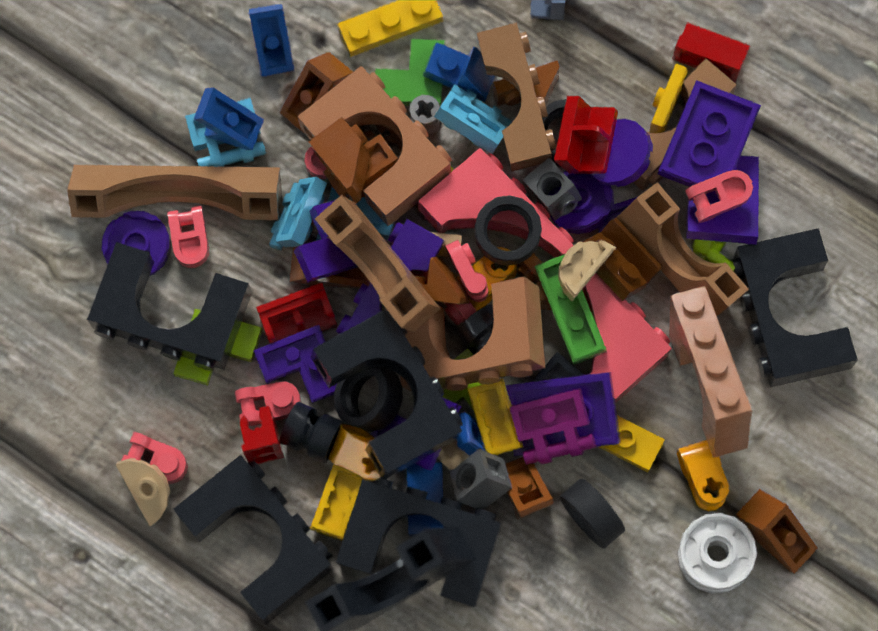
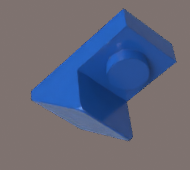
[249,4,295,77]
[423,42,495,102]
[194,87,264,150]

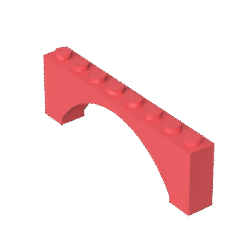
[418,148,672,404]

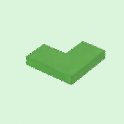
[375,39,445,106]

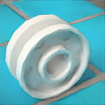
[678,513,757,594]

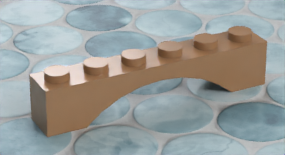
[67,165,282,220]

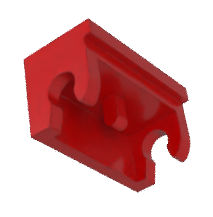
[256,282,338,344]
[240,405,285,465]

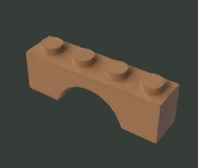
[477,22,556,172]
[633,59,737,191]
[616,182,749,316]
[315,195,440,332]

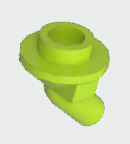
[692,239,735,271]

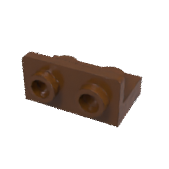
[582,218,662,301]

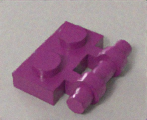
[510,388,596,465]

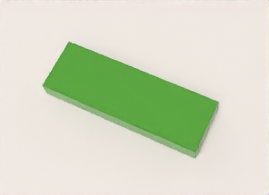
[534,254,607,365]

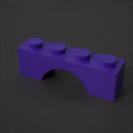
[336,219,445,334]

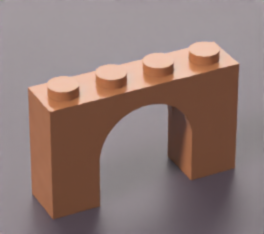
[297,66,452,226]
[400,277,545,392]
[669,286,752,458]

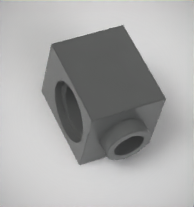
[523,158,582,221]
[450,449,512,510]

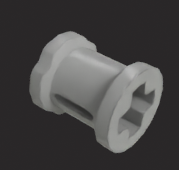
[410,95,441,135]

